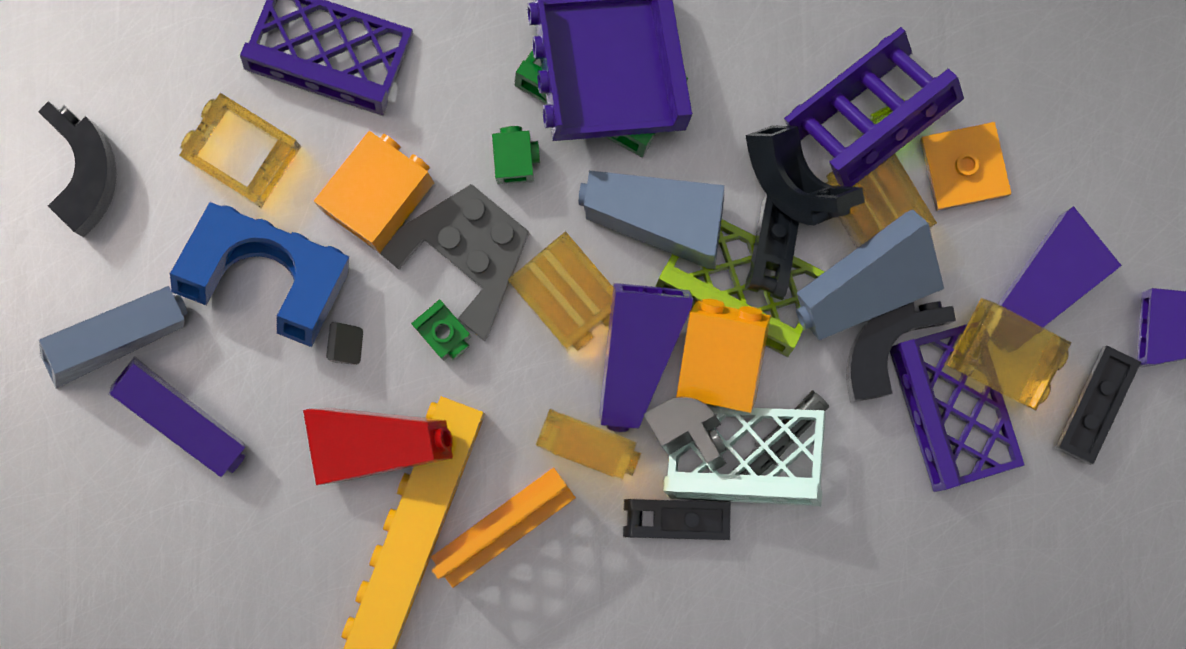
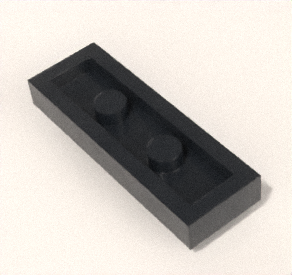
[1056,345,1141,465]

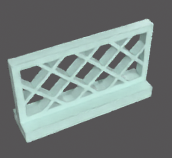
[663,406,826,506]

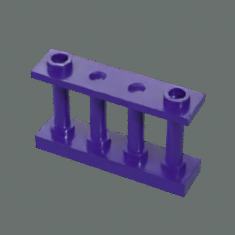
[784,27,964,187]

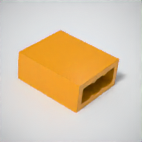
[314,130,434,253]
[676,299,771,413]

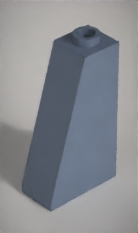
[578,170,724,269]
[796,210,944,340]
[39,286,188,389]

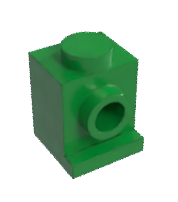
[411,299,472,361]

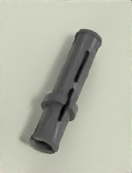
[732,390,829,476]

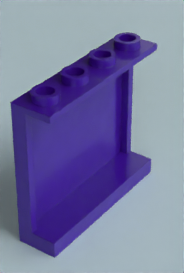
[527,0,692,141]

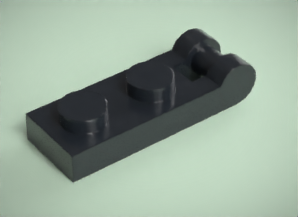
[745,195,799,300]
[623,499,731,540]

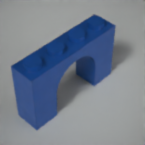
[170,202,349,347]

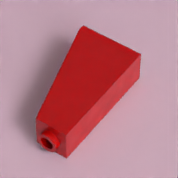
[303,408,453,485]

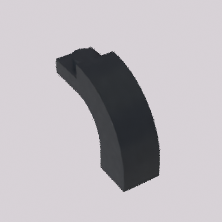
[38,101,116,237]
[745,126,865,226]
[846,301,956,403]

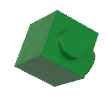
[492,126,540,185]

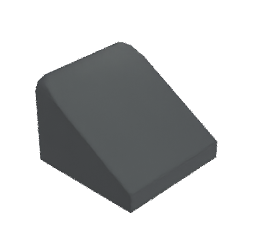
[326,322,363,365]

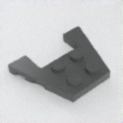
[375,184,529,341]

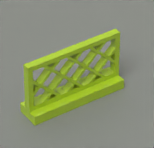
[655,219,825,357]

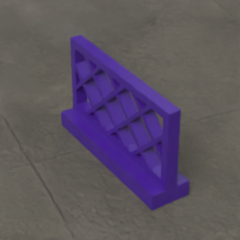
[240,0,413,116]
[890,321,1025,492]

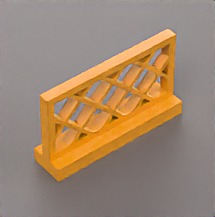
[431,467,576,588]

